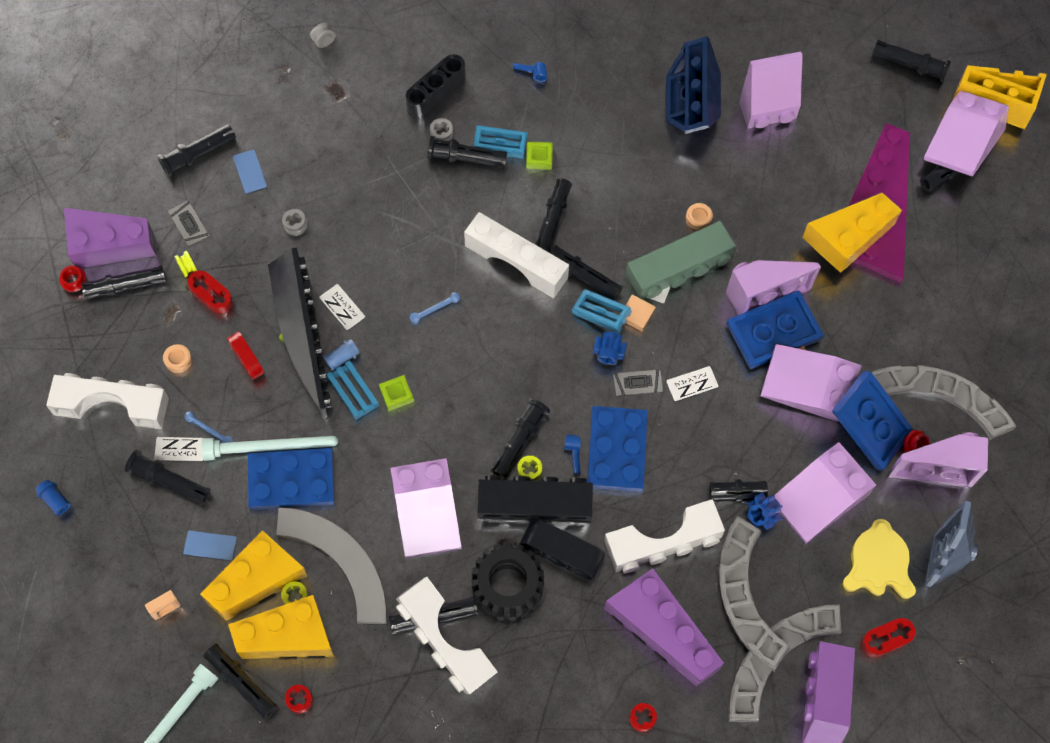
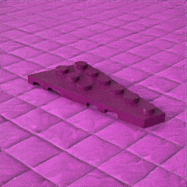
[848,123,910,283]

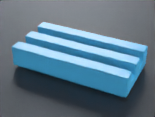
[473,125,528,159]
[571,289,632,334]
[326,360,379,420]

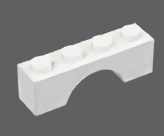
[464,212,569,299]
[46,373,169,429]
[604,499,725,574]
[396,577,497,694]

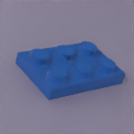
[726,290,824,370]
[832,371,914,470]
[587,406,648,492]
[248,448,335,510]

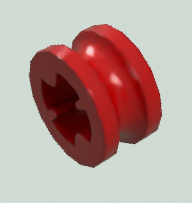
[285,684,313,713]
[629,703,657,732]

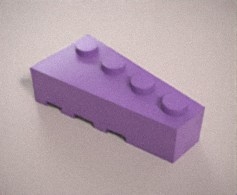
[604,568,724,687]

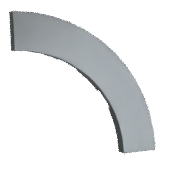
[872,365,1016,440]
[276,508,387,624]
[719,516,790,672]
[728,604,842,722]

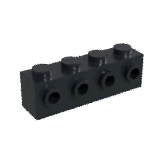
[477,475,593,521]

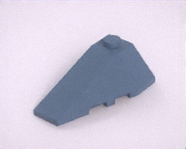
[925,500,978,588]

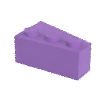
[64,208,156,268]
[802,641,855,743]

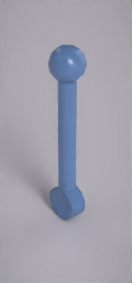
[410,292,461,324]
[184,411,233,443]

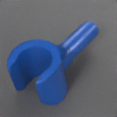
[513,62,547,82]
[564,434,581,474]

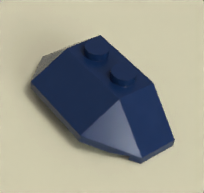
[666,36,721,134]

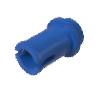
[35,480,71,516]

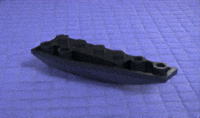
[268,247,332,419]

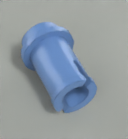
[323,339,360,371]

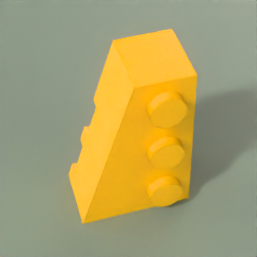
[952,65,1047,129]
[802,193,902,273]
[200,530,308,621]
[228,595,334,659]

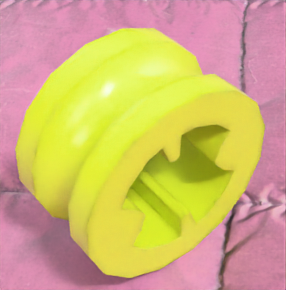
[174,251,197,278]
[517,456,542,481]
[281,581,308,604]

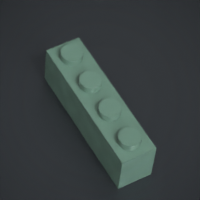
[625,220,736,299]

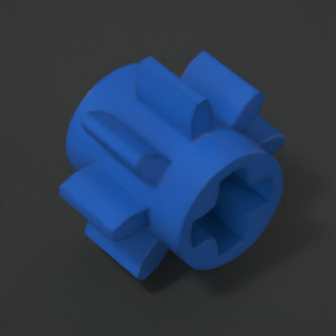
[593,332,627,365]
[747,493,783,530]

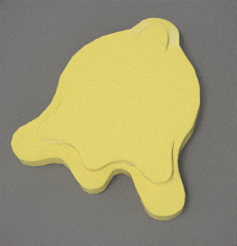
[842,519,916,599]

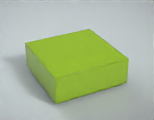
[526,142,553,170]
[379,375,414,411]

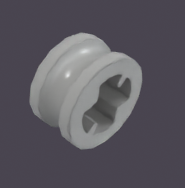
[310,23,336,48]
[430,118,453,141]
[282,209,308,236]

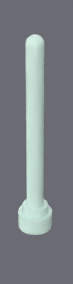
[202,436,338,461]
[144,664,219,743]

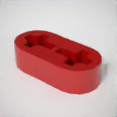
[187,270,233,314]
[227,331,265,380]
[861,618,916,658]

